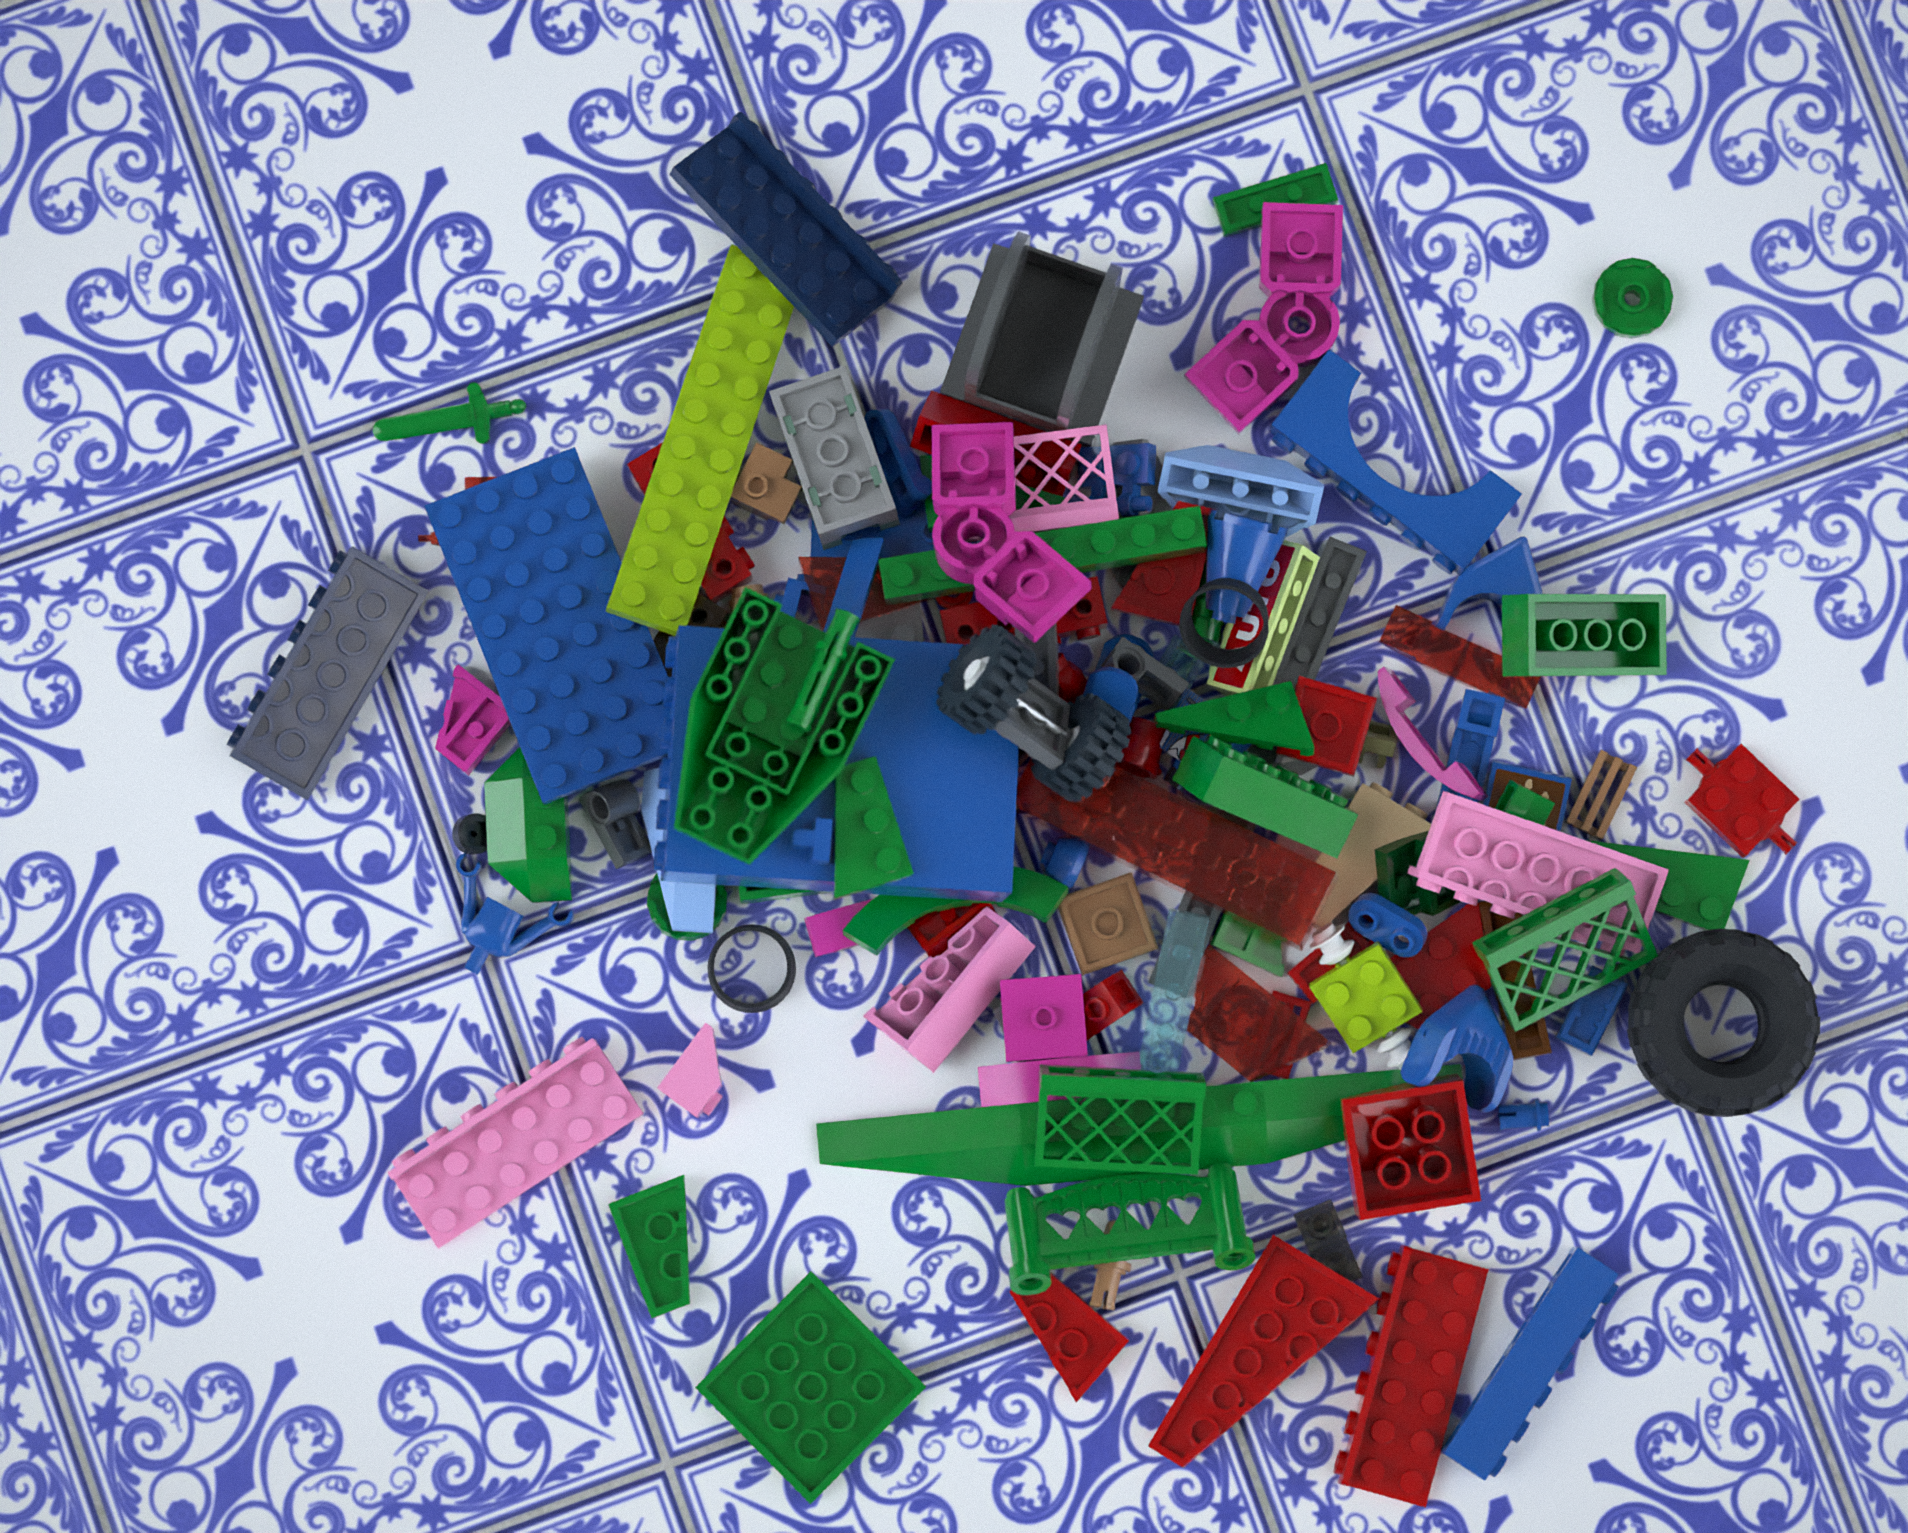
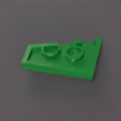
[833,756,914,900]

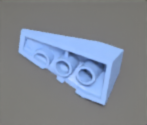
[641,768,717,933]

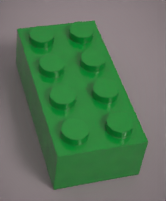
[1502,594,1667,676]
[1172,735,1358,858]

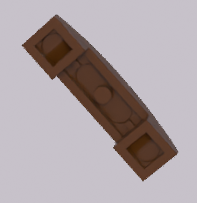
[1478,901,1552,1061]

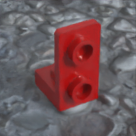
[1083,969,1144,1041]

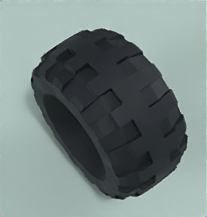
[1627,929,1820,1117]

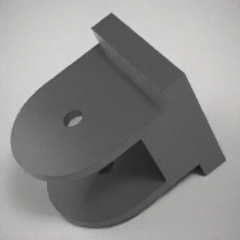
[940,231,1144,447]

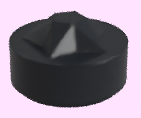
[452,813,487,855]

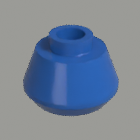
[1040,837,1089,888]

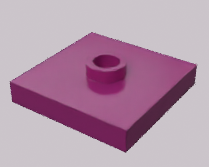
[1000,974,1088,1062]

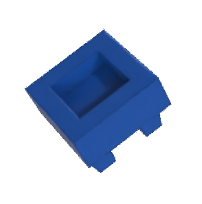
[790,818,833,866]

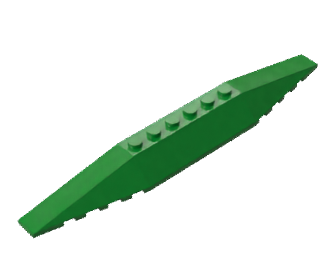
[816,1064,1463,1186]

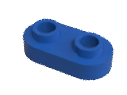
[1348,893,1427,957]

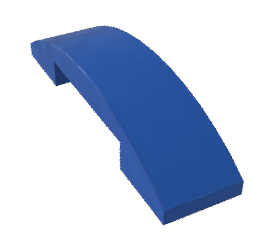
[1435,689,1505,813]

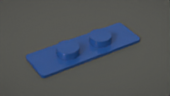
[823,538,885,637]

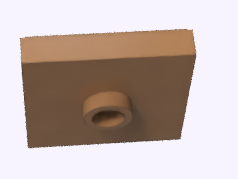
[1058,872,1159,976]

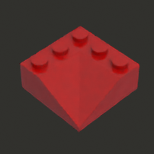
[1341,1074,1481,1221]

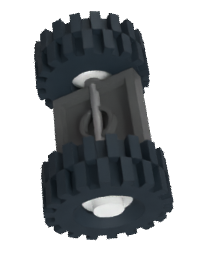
[936,625,1131,802]

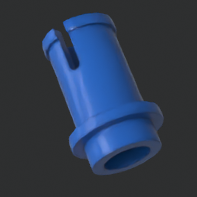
[1498,1099,1549,1131]

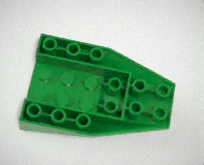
[674,587,895,865]

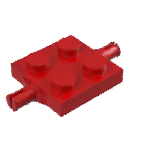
[1684,744,1800,858]

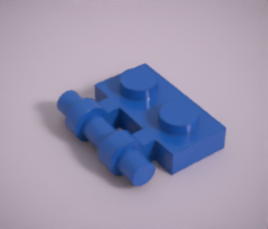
[1076,443,1156,517]

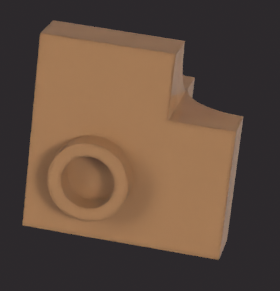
[730,442,802,524]

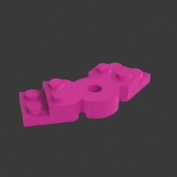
[1184,202,1343,434]
[932,422,1092,643]

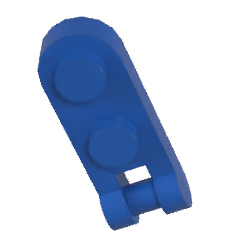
[864,409,932,517]

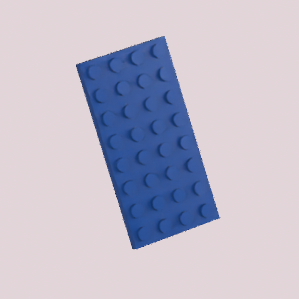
[424,447,670,805]

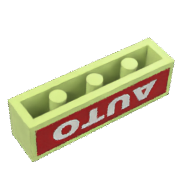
[1206,540,1320,696]

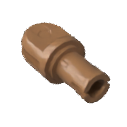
[1089,1220,1132,1311]

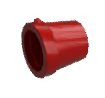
[1113,717,1166,780]

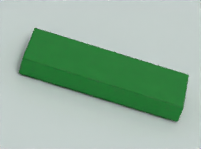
[1212,163,1338,238]

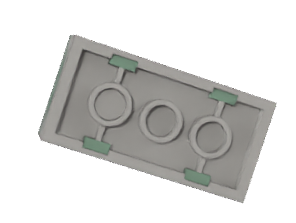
[769,365,900,550]

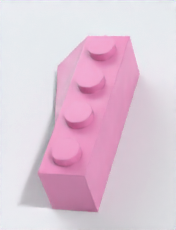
[863,907,1036,1073]

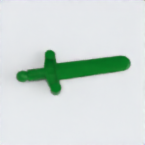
[373,382,526,444]

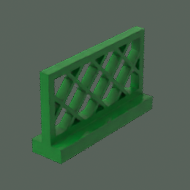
[1472,867,1658,1032]
[1034,1064,1206,1175]

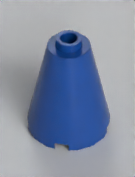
[1205,509,1288,624]

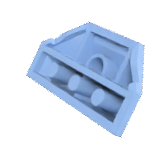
[1157,445,1324,537]

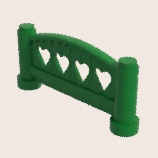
[1004,1163,1255,1295]

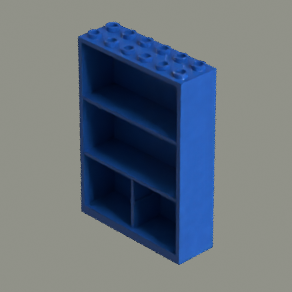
[653,625,1019,902]

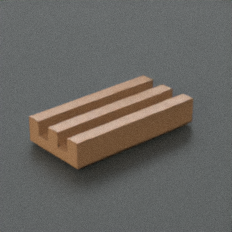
[1565,750,1637,840]

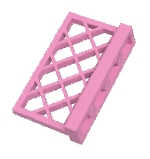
[966,424,1119,543]

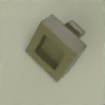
[1358,721,1397,768]

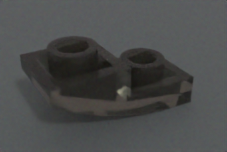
[1293,1199,1363,1282]

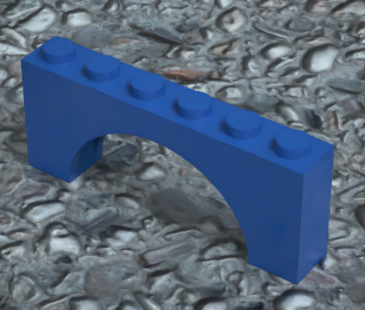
[1269,349,1522,575]

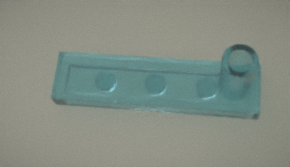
[1140,908,1210,1073]

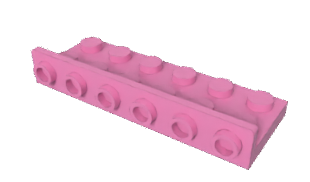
[1408,791,1669,956]
[387,1036,644,1249]

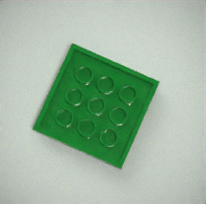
[695,1271,927,1504]

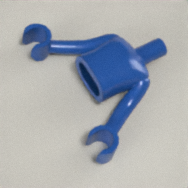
[456,853,574,975]

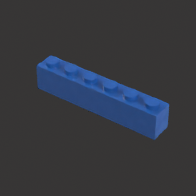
[1441,1247,1619,1481]

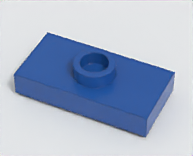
[1555,965,1629,1056]

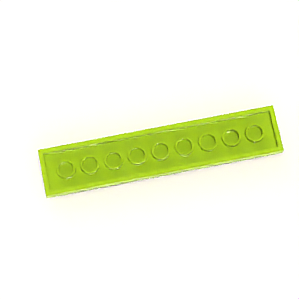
[605,244,794,636]

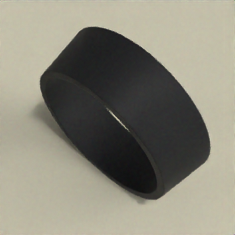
[1179,578,1268,668]
[707,924,796,1013]

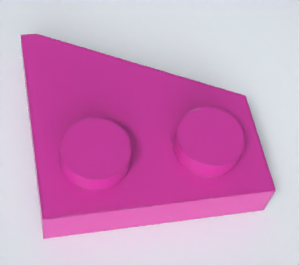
[435,664,511,776]

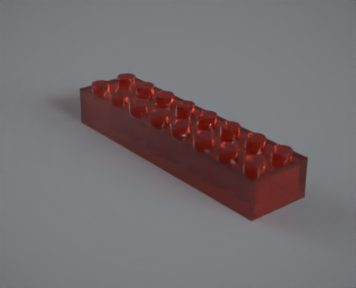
[1016,757,1338,951]

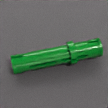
[786,608,860,733]

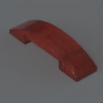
[1379,605,1541,709]

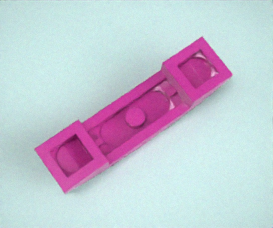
[1377,666,1488,801]
[977,1052,1141,1107]

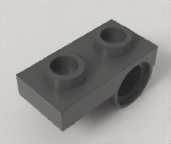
[1101,636,1189,711]
[578,779,652,869]

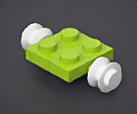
[1309,922,1422,1070]

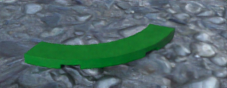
[843,866,1068,956]

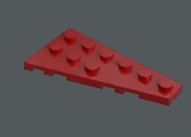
[1148,1235,1380,1468]

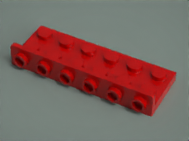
[1333,1245,1489,1508]

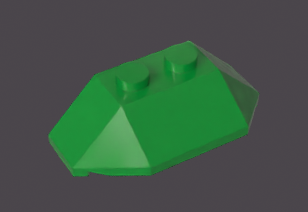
[484,747,572,903]

